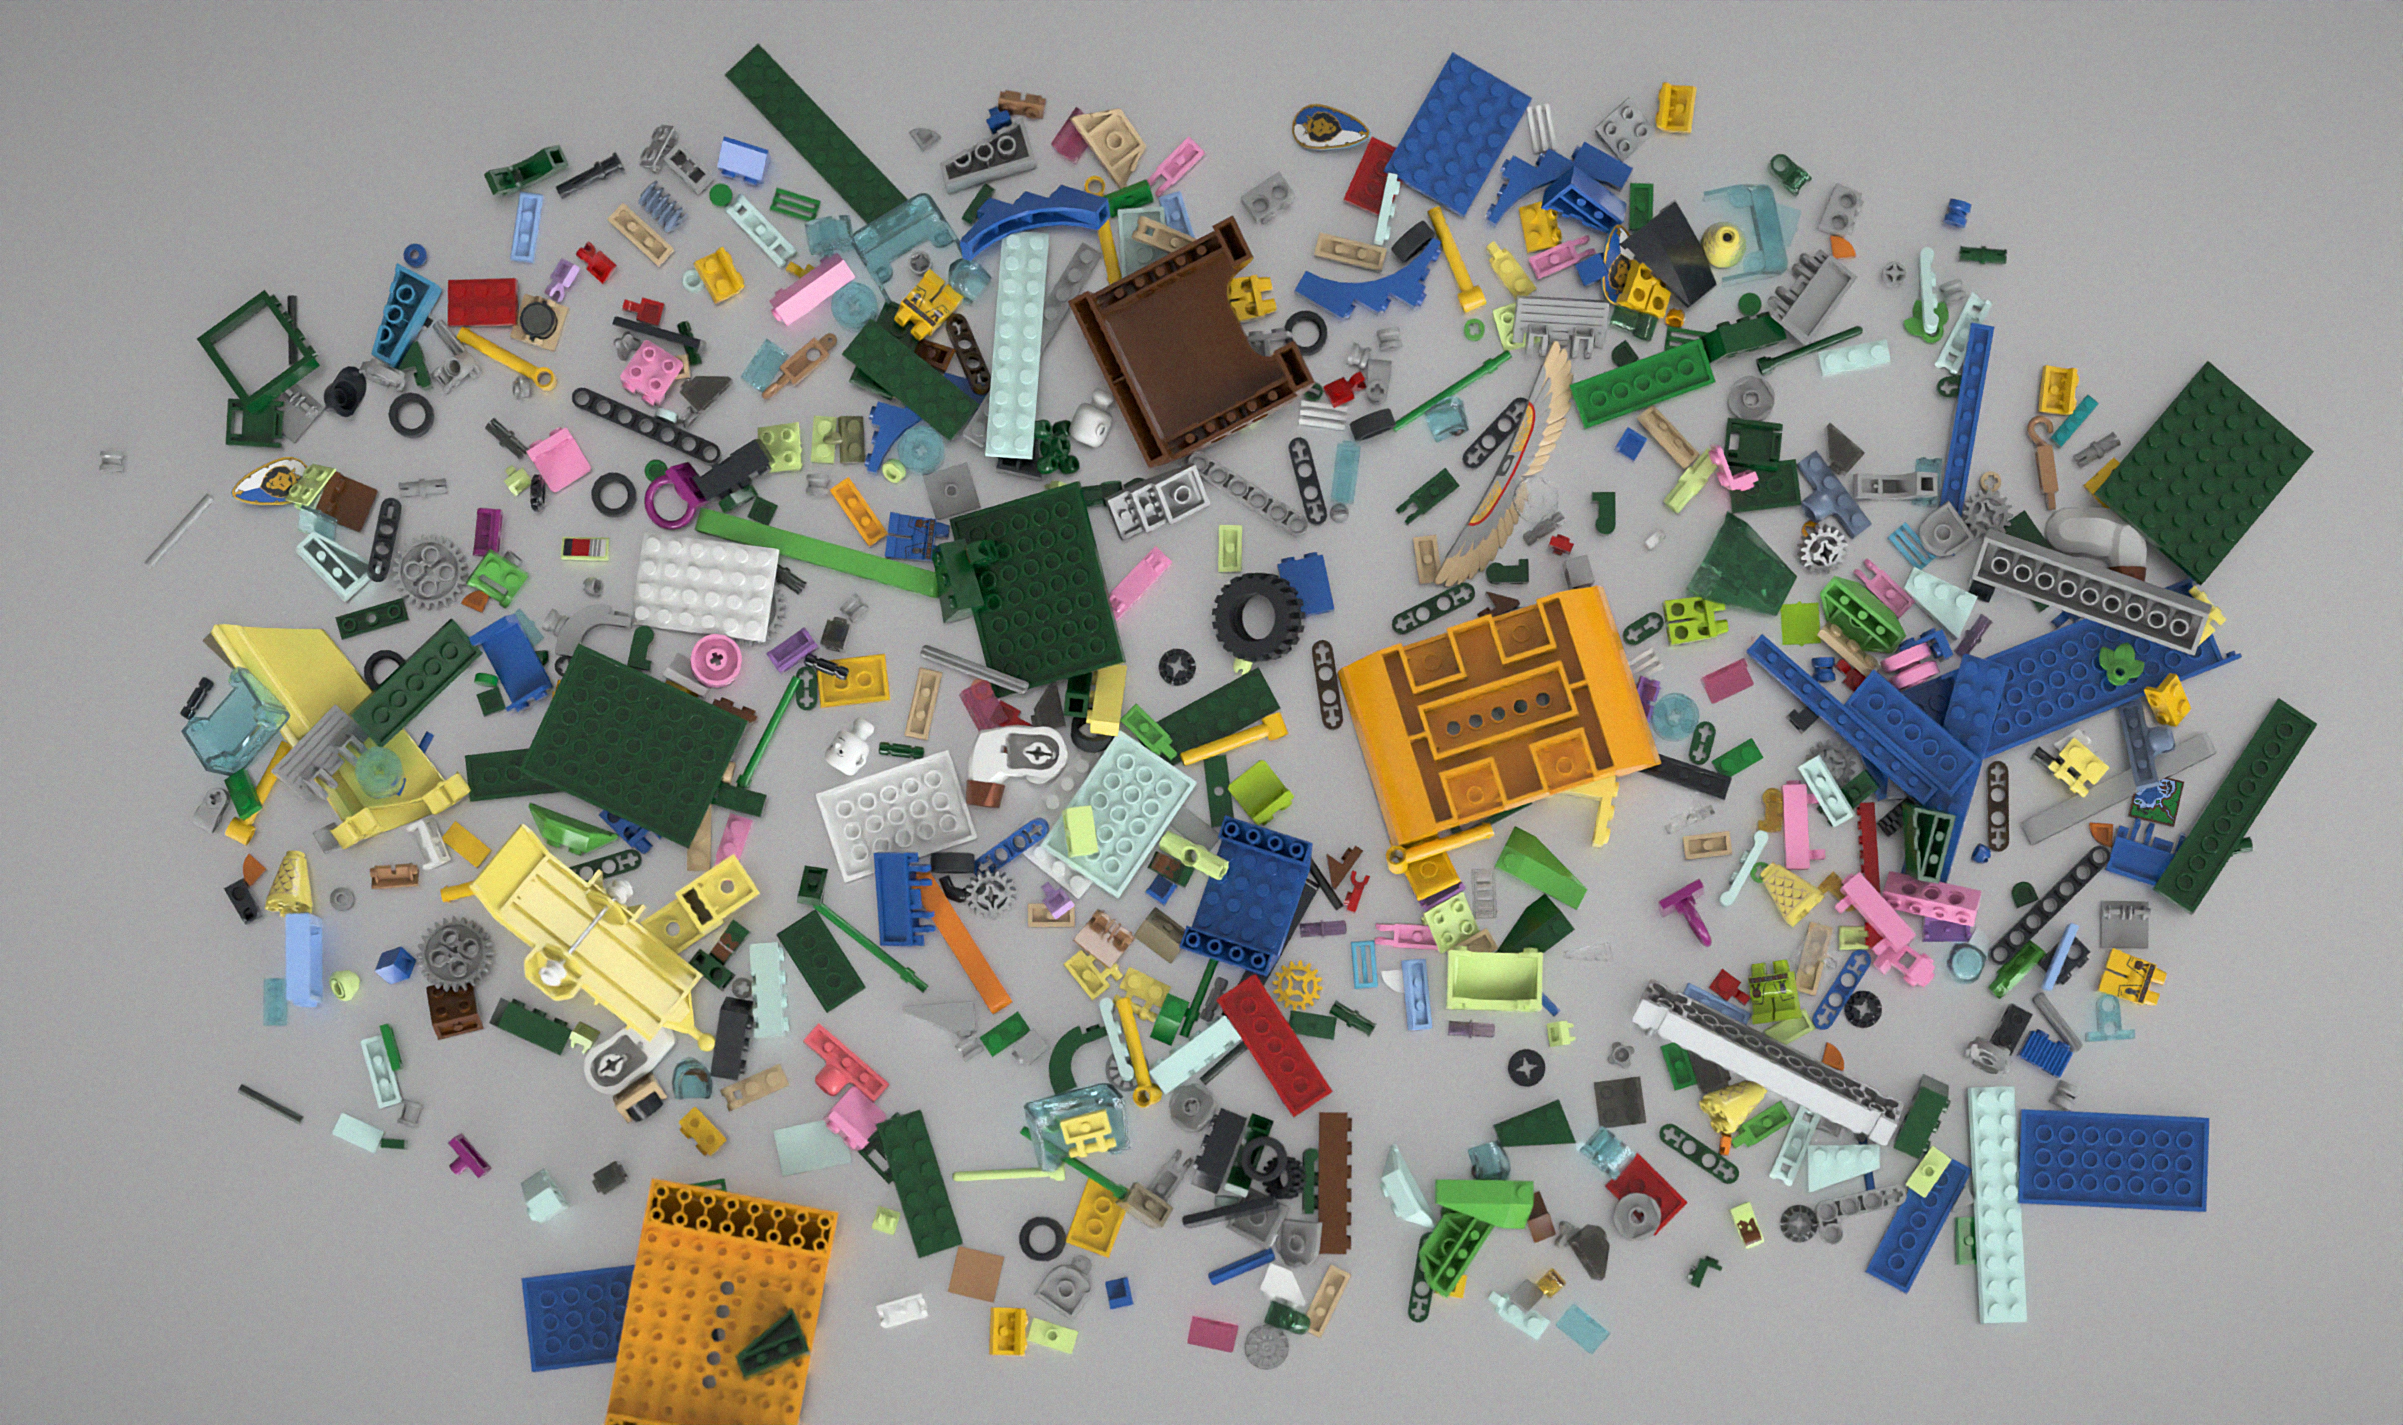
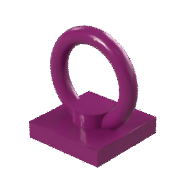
[644,462,713,530]
[1658,878,1712,947]

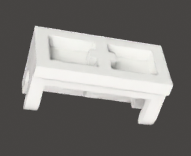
[406,817,451,871]
[876,1293,929,1328]

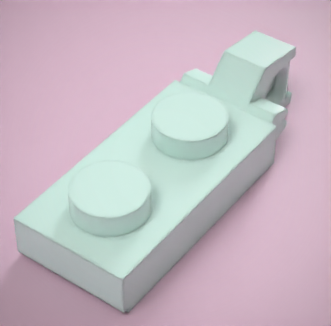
[1487,1291,1550,1341]

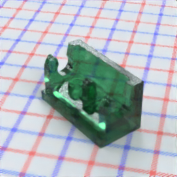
[1289,1010,1337,1041]

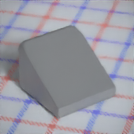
[313,822,340,854]
[1951,1186,1975,1213]
[1509,1279,1544,1314]

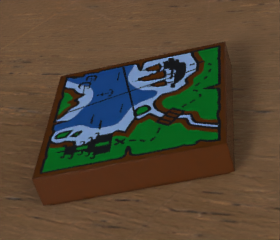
[2128,777,2184,827]

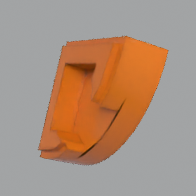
[1829,236,1856,259]
[461,590,490,613]
[2089,822,2113,848]
[243,854,267,887]
[1821,1042,1844,1071]
[1718,1132,1732,1156]

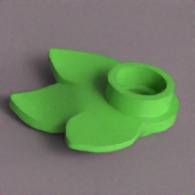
[1904,300,1949,343]
[2099,642,2144,686]

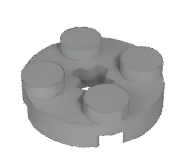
[359,358,406,391]
[1728,376,1775,421]
[1965,1036,2012,1074]
[1169,1083,1217,1132]
[1613,1193,1661,1240]

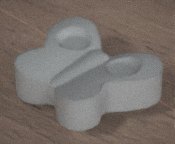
[613,331,642,361]
[1555,1220,1581,1249]

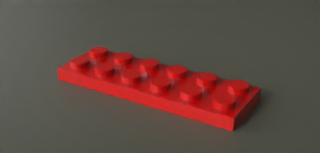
[1216,974,1333,1118]

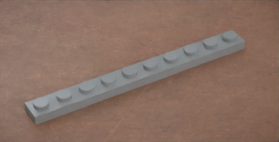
[962,242,1102,447]

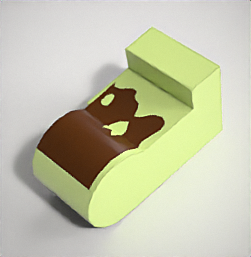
[1728,1202,1764,1249]

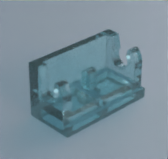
[740,338,789,393]
[1912,457,1942,508]

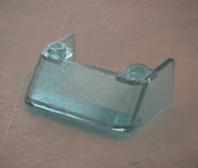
[1703,184,1788,287]
[851,193,963,304]

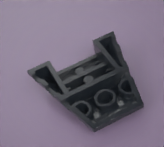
[1619,199,1717,308]

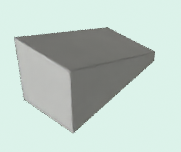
[1886,777,1904,800]

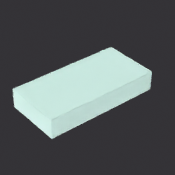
[332,1112,385,1153]

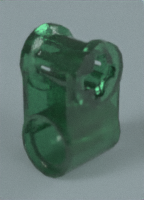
[1767,154,1812,196]
[1264,1300,1311,1335]

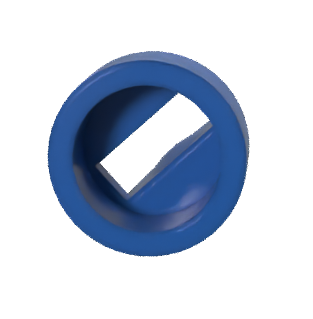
[1971,843,1991,864]

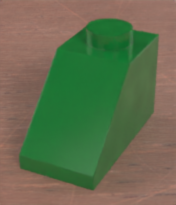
[1150,993,1189,1046]

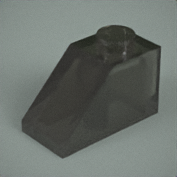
[679,376,734,415]
[1825,423,1865,476]
[820,617,852,653]
[1030,682,1066,730]
[1687,1050,1731,1095]
[592,1160,631,1195]
[1567,1224,1610,1280]

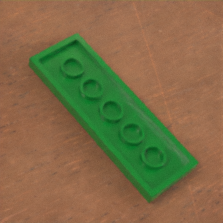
[1569,338,1716,429]

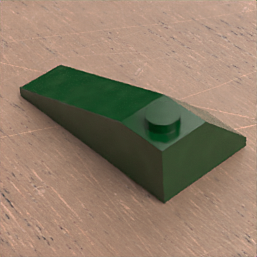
[1496,894,1575,953]

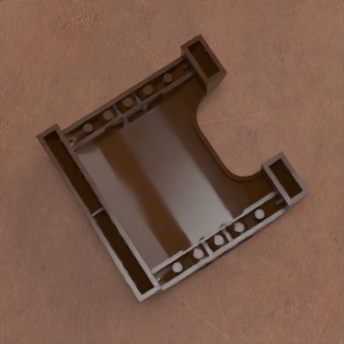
[1068,215,1316,468]

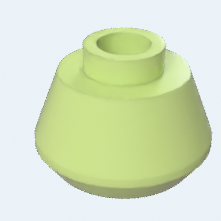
[329,970,360,1001]

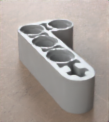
[1815,1185,1906,1245]

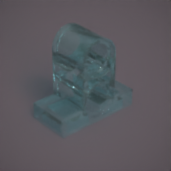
[2085,994,2135,1042]

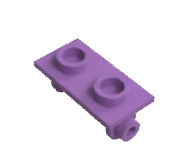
[1636,676,1661,723]

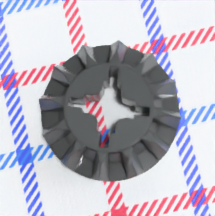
[1780,1205,1818,1242]

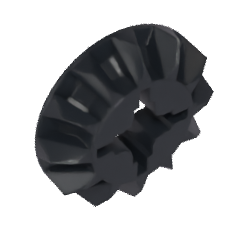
[530,474,546,512]
[1159,649,1196,686]
[1844,991,1882,1028]
[1508,1049,1546,1087]

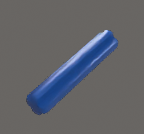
[1208,1248,1275,1285]

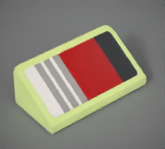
[561,537,609,561]

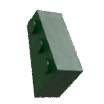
[1701,311,1787,364]
[932,539,984,623]
[1902,802,1956,884]
[489,998,572,1056]
[1893,1074,1951,1159]
[1492,1099,1576,1147]
[735,1307,811,1381]

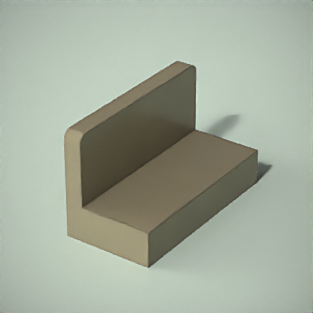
[1134,907,1185,963]
[1115,1182,1173,1228]

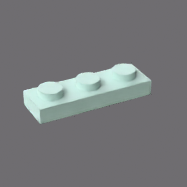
[1373,173,1401,246]
[1817,339,1891,376]
[1798,755,1856,827]
[360,1035,403,1109]

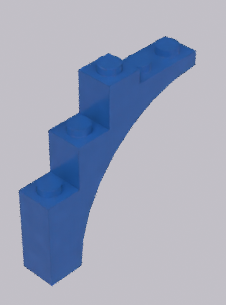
[1486,142,1633,228]
[960,185,1111,261]
[1294,238,1442,321]
[864,372,988,476]

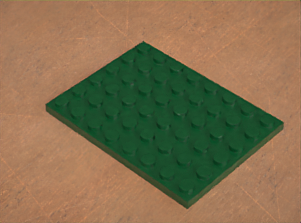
[2094,361,2314,586]
[949,481,1126,699]
[519,643,749,849]

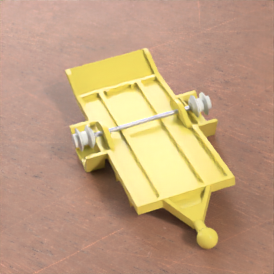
[469,824,715,1052]

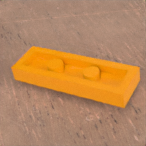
[830,477,889,548]

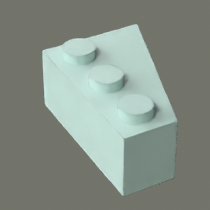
[296,531,379,602]
[1902,567,1977,641]
[521,1168,570,1222]

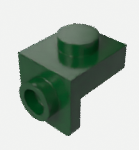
[1687,1256,1723,1288]

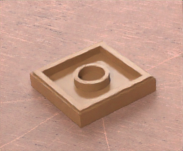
[948,1246,1004,1303]

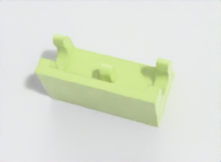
[1062,805,1098,858]

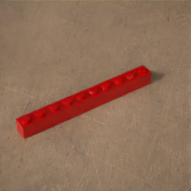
[1856,802,1883,949]

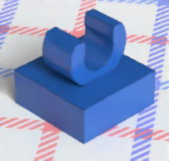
[986,106,1013,135]

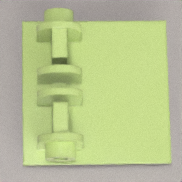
[1492,302,1549,351]
[757,422,803,473]
[285,464,336,511]
[1421,891,1480,954]

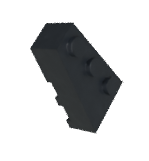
[996,420,1042,481]
[693,439,775,501]
[710,996,754,1081]
[1191,1108,1247,1194]

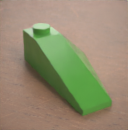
[1494,826,1588,910]
[1435,1179,1534,1229]

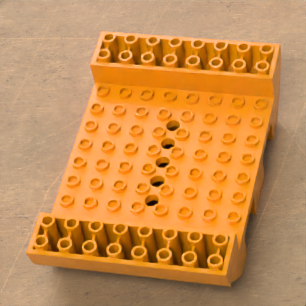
[1337,585,1661,847]
[604,1178,839,1425]

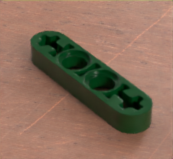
[1391,583,1475,635]
[569,849,642,883]
[1659,1124,1739,1184]
[1408,1232,1433,1323]

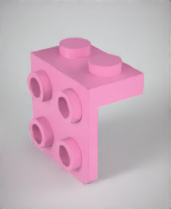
[620,340,683,408]
[526,427,591,492]
[1708,443,1758,491]
[822,1086,886,1151]

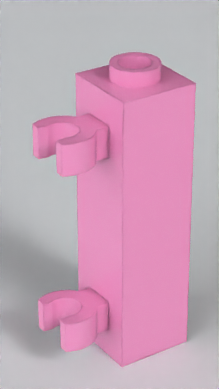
[769,253,855,326]
[1109,546,1172,623]
[1781,780,1825,870]
[1834,872,1916,956]

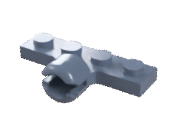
[1797,450,1872,539]
[2118,700,2175,791]

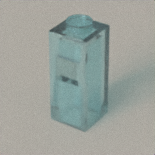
[1330,441,1361,504]

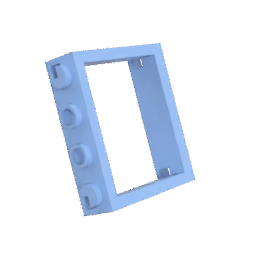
[286,914,323,1007]

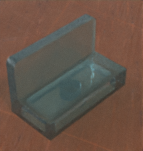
[1556,1303,1611,1354]

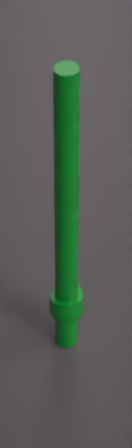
[1392,350,1512,432]
[736,675,801,789]
[813,902,928,993]
[1179,958,1219,1038]
[1020,1126,1128,1199]

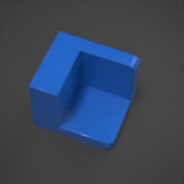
[1575,253,1609,286]
[1614,427,1647,462]
[1145,874,1178,907]
[375,946,417,984]
[1105,1277,1133,1310]

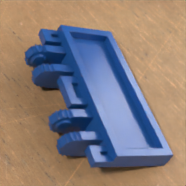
[2105,818,2186,886]
[874,852,936,946]

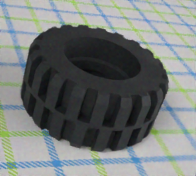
[1212,573,1306,662]

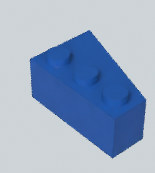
[1541,165,1627,234]

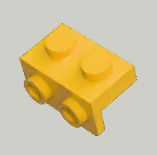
[1655,82,1697,133]
[1519,201,1562,253]
[2038,365,2079,416]
[2144,673,2191,727]
[678,1107,727,1157]
[989,1307,1028,1356]

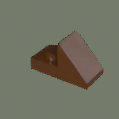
[914,339,956,374]
[1477,592,1520,618]
[1326,846,1363,890]
[1527,1191,1556,1243]

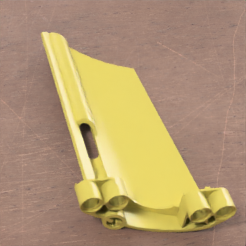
[211,624,471,850]

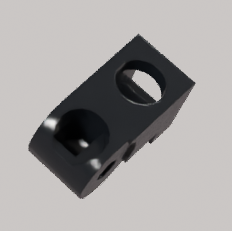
[1785,706,1819,734]
[224,878,263,925]

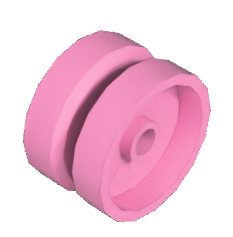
[690,634,742,689]
[1880,642,1940,690]

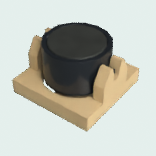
[510,293,569,352]
[612,1071,667,1123]

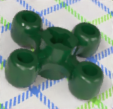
[1034,419,1080,475]

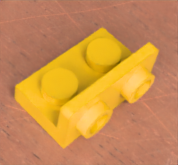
[693,246,744,304]

